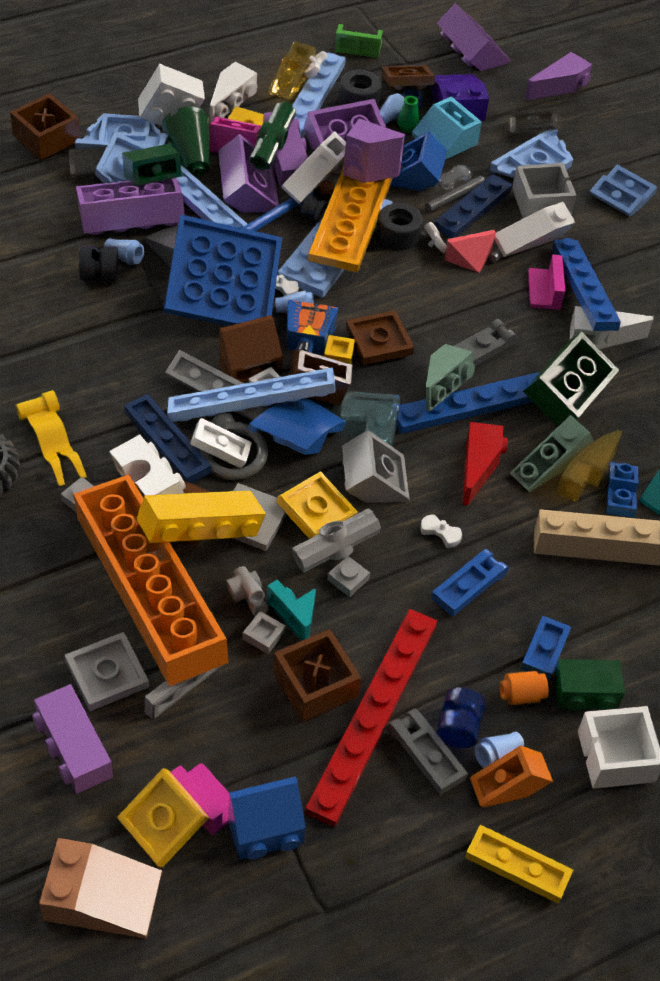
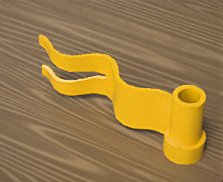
[15,390,87,486]

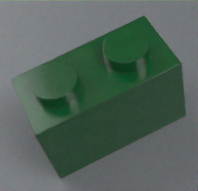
[122,144,182,186]
[553,659,625,711]

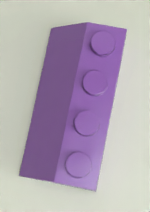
[76,178,184,235]

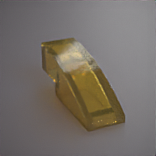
[269,41,316,100]
[556,430,623,502]

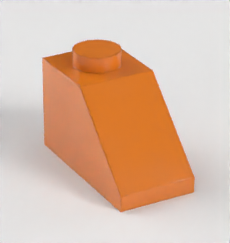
[470,745,553,807]

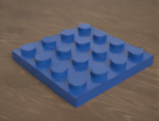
[163,214,282,326]

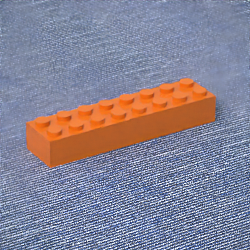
[73,474,229,687]

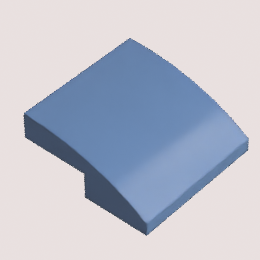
[589,165,657,217]

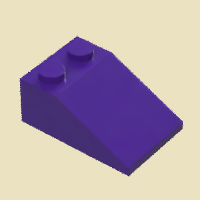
[430,74,489,121]

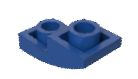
[606,462,639,518]

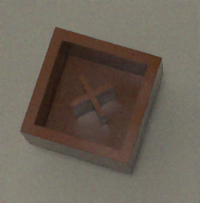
[10,93,80,160]
[273,629,361,722]

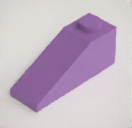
[525,52,592,100]

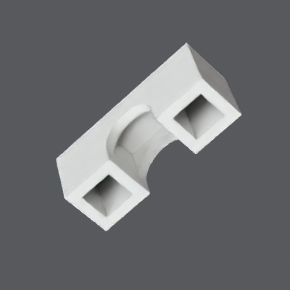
[110,435,186,498]

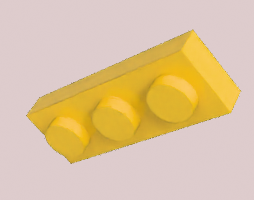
[465,825,573,904]

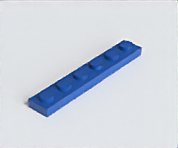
[552,238,621,331]
[391,372,540,434]

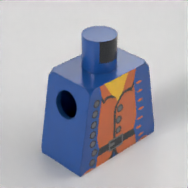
[287,300,338,355]

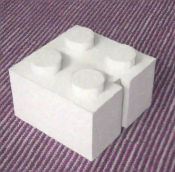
[138,64,205,126]
[578,706,660,788]

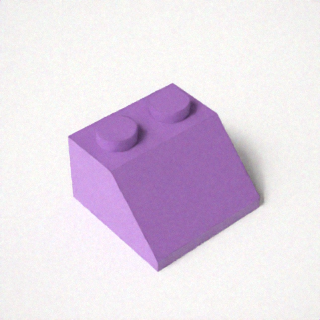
[343,119,405,183]

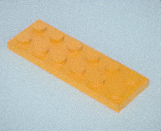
[308,166,392,273]

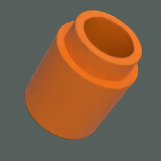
[499,671,548,705]

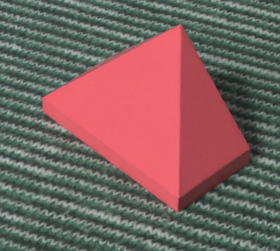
[445,230,496,273]

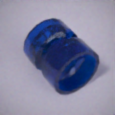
[436,687,486,748]

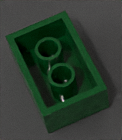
[523,331,619,427]

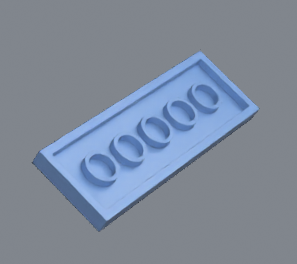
[278,199,393,298]

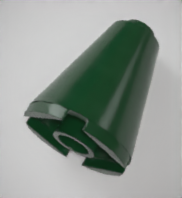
[162,106,210,177]

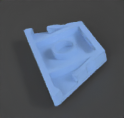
[75,113,161,152]
[490,126,573,178]
[95,132,168,183]

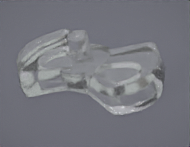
[439,165,471,190]

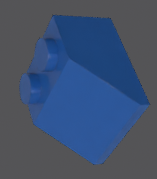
[390,131,447,191]
[228,776,306,860]

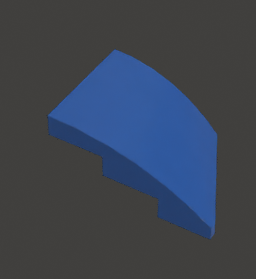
[248,398,346,455]

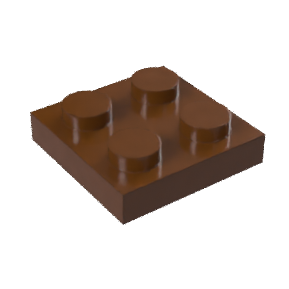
[381,65,435,90]
[346,310,414,365]

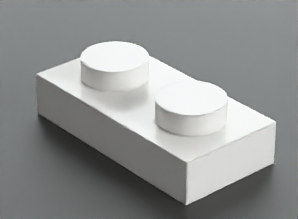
[190,418,252,468]

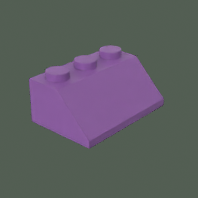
[437,3,511,71]
[303,99,386,150]
[218,134,279,213]

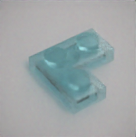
[341,391,401,446]

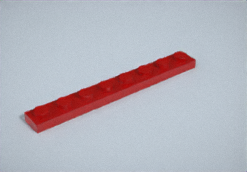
[305,609,438,828]

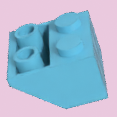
[412,97,482,160]

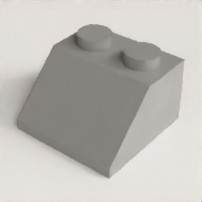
[342,430,410,503]

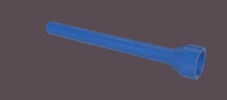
[243,191,314,231]

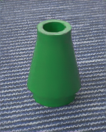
[397,96,420,133]

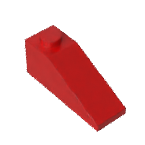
[462,422,508,506]

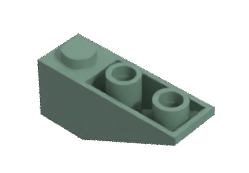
[426,344,475,411]
[510,415,595,492]

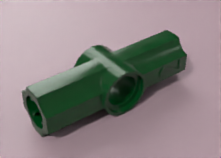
[250,101,296,171]

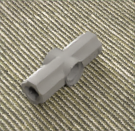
[291,509,381,573]

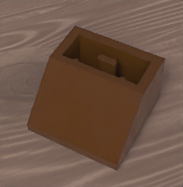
[219,315,283,384]
[290,349,352,406]

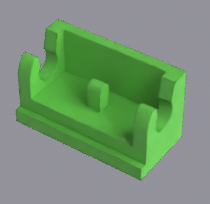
[335,24,383,58]

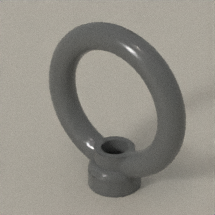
[200,413,268,480]

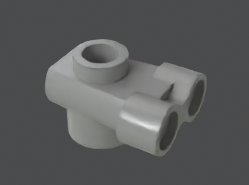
[226,566,268,616]

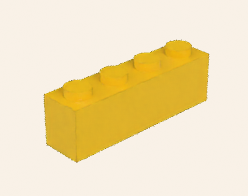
[136,491,266,543]

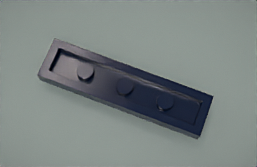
[434,174,512,238]
[124,394,211,483]

